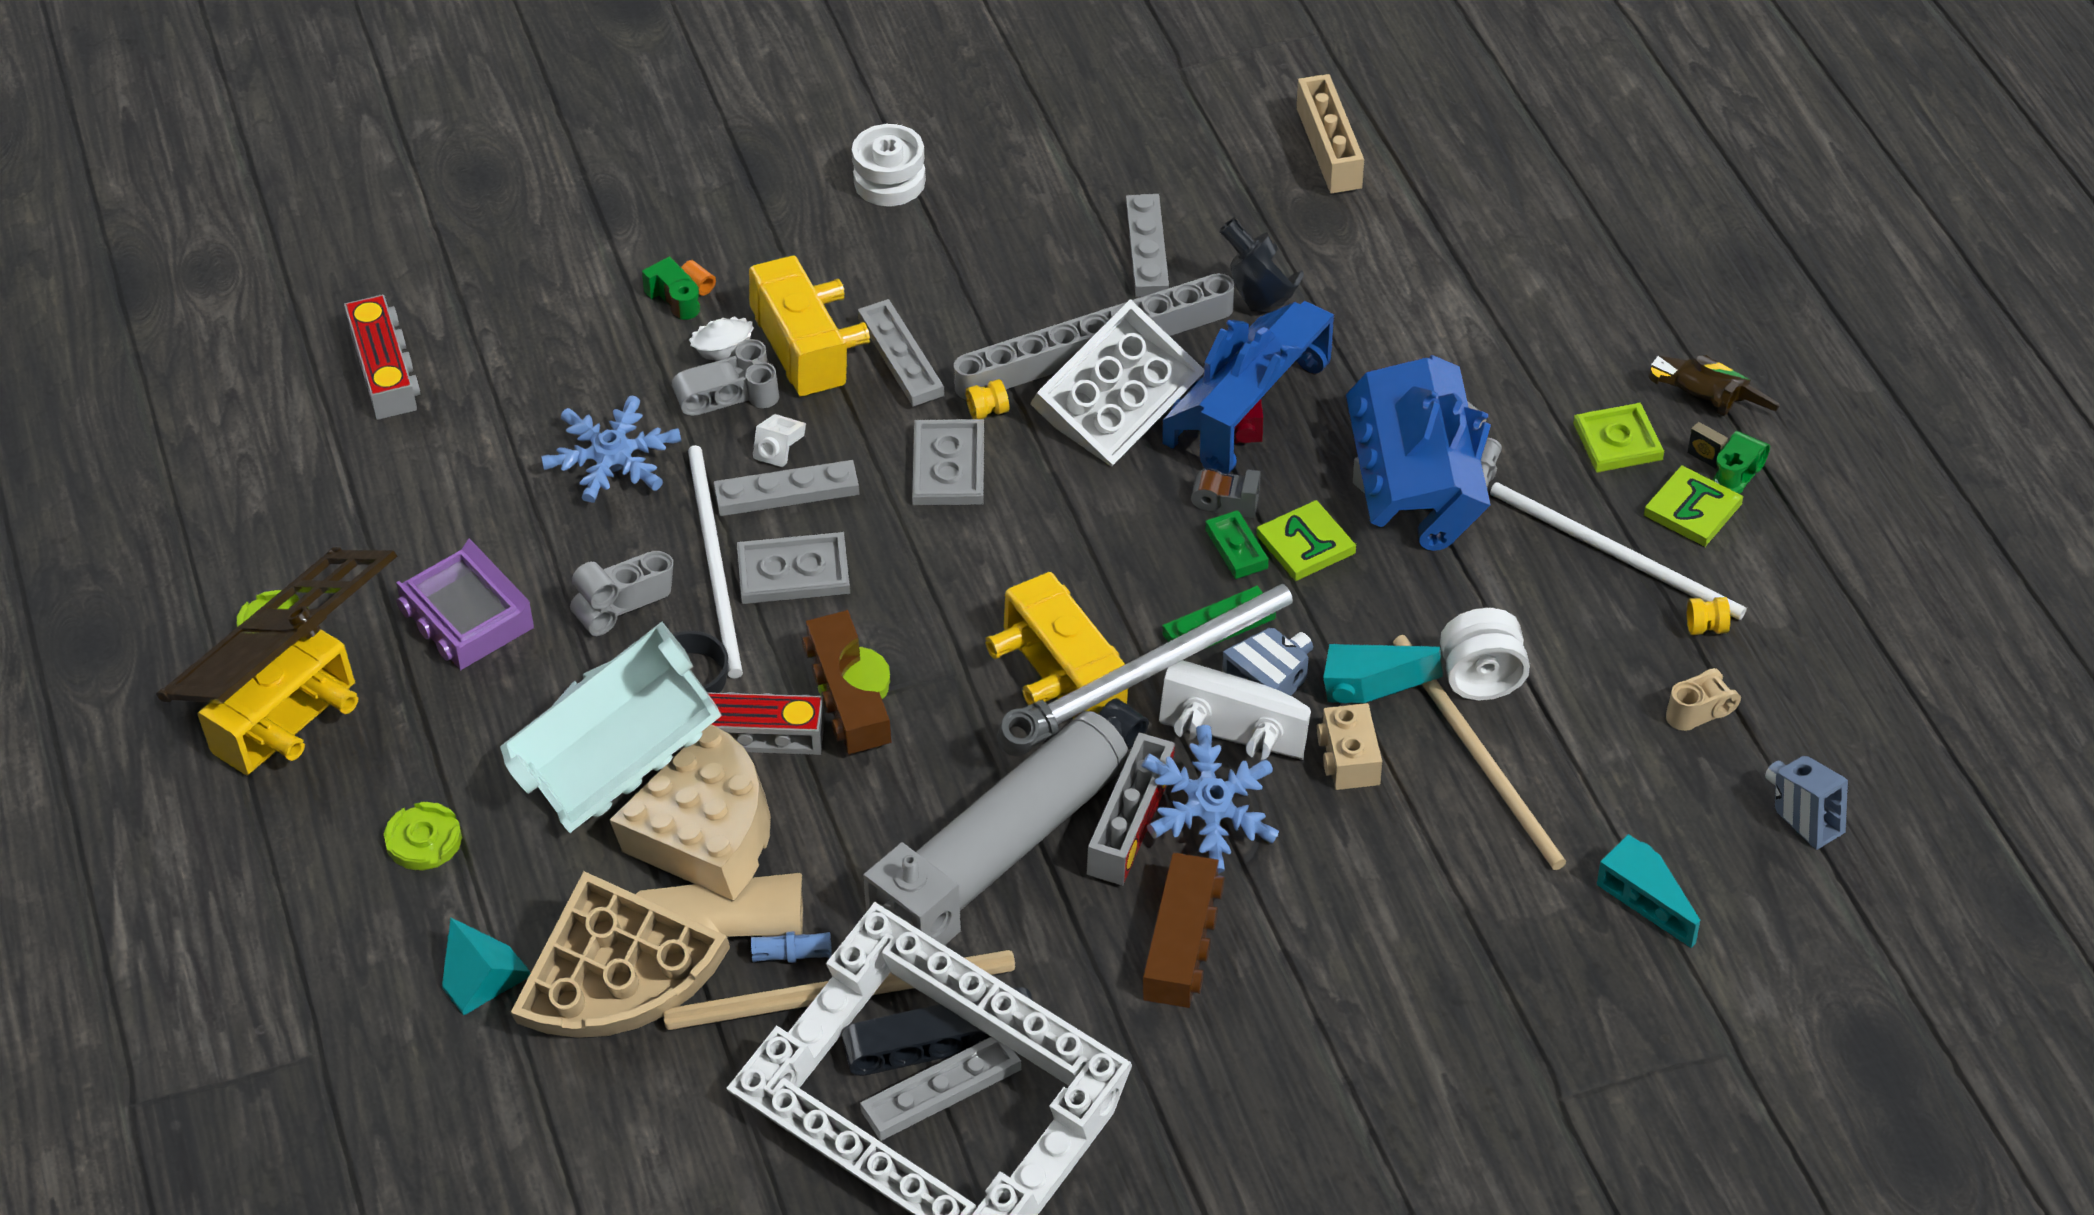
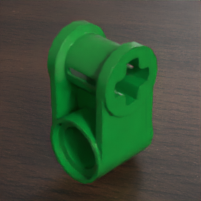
[1713,431,1770,494]

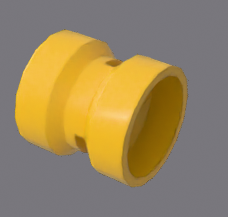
[965,379,1009,419]
[1686,597,1730,635]

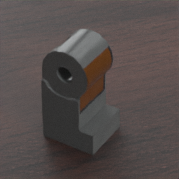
[1191,469,1261,518]

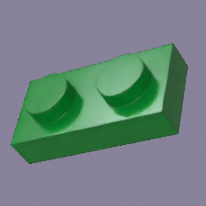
[1205,510,1269,579]

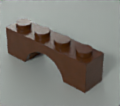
[802,610,892,754]

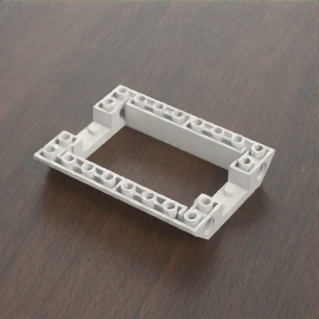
[727,902,1132,1215]

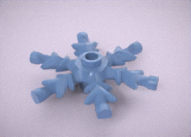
[541,396,681,503]
[1141,725,1279,873]

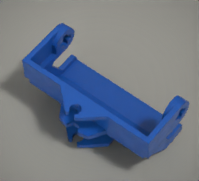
[1163,301,1334,474]
[1346,355,1491,551]

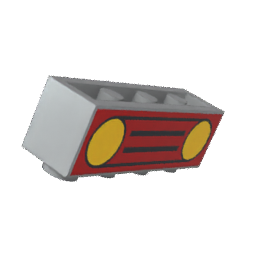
[344,294,421,420]
[678,692,825,755]
[1087,732,1175,886]

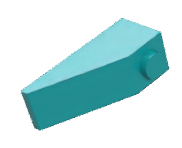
[1324,644,1443,703]
[1597,834,1701,948]

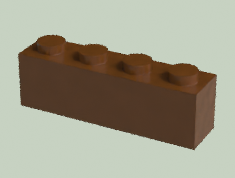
[1143,852,1225,1008]

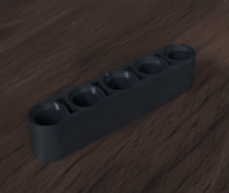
[841,987,1033,1076]

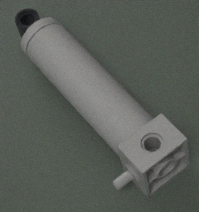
[863,698,1149,945]

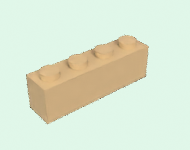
[1297,74,1364,194]

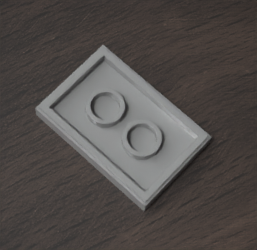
[912,419,984,505]
[737,532,850,604]

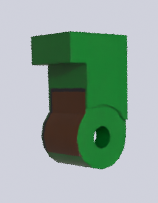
[642,256,700,320]

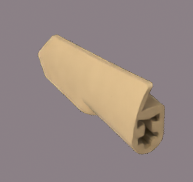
[635,873,803,937]

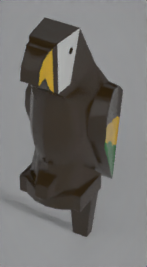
[1648,355,1780,416]

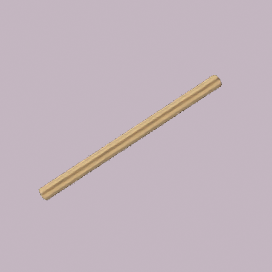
[663,950,1015,1030]

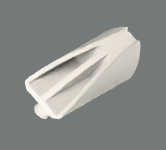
[1159,660,1311,760]

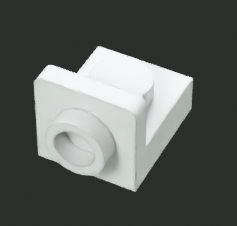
[753,414,806,467]

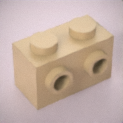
[1317,703,1382,790]

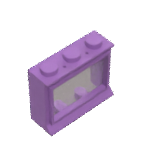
[396,538,534,670]

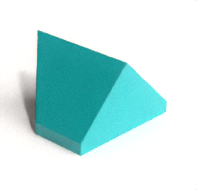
[442,917,531,1016]

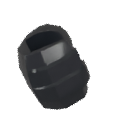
[1219,217,1304,312]

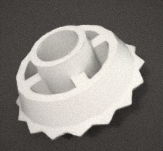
[689,316,754,361]

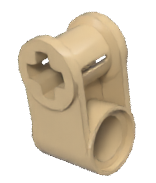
[1666,668,1741,731]

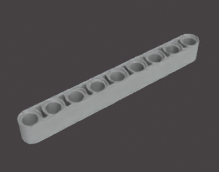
[954,273,1234,399]

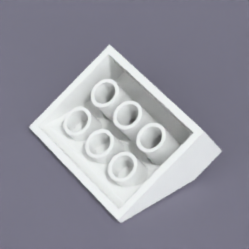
[1031,299,1204,467]

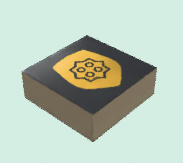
[1687,422,1728,469]

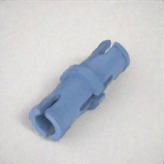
[751,931,832,963]

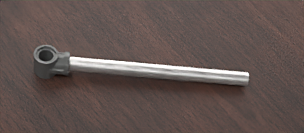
[997,584,1293,756]

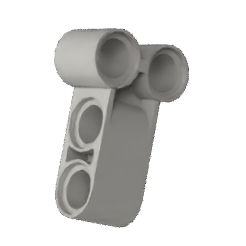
[672,339,779,416]
[570,551,673,636]

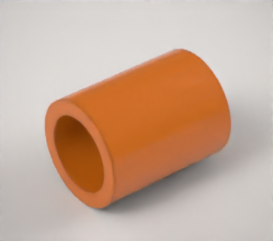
[681,260,716,296]

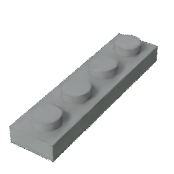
[1126,194,1169,297]
[858,299,944,406]
[714,460,859,516]
[860,1037,1021,1141]

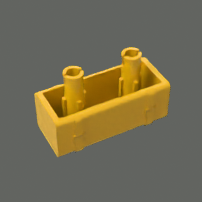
[749,256,870,396]
[985,572,1128,718]
[197,629,359,776]

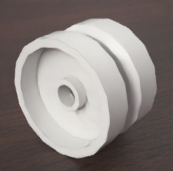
[852,124,926,206]
[1440,608,1530,700]

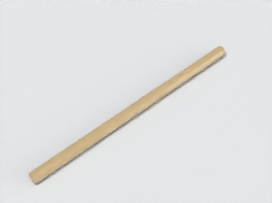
[1393,635,1566,870]

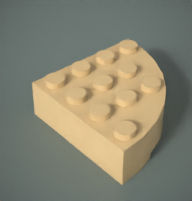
[610,724,771,901]
[511,871,730,1038]

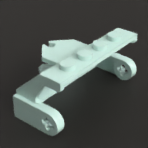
[500,622,722,833]

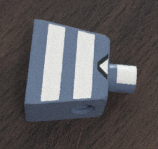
[1222,628,1313,696]
[1765,756,1848,850]

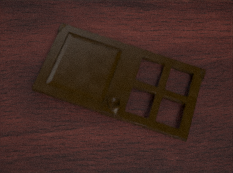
[156,547,397,704]

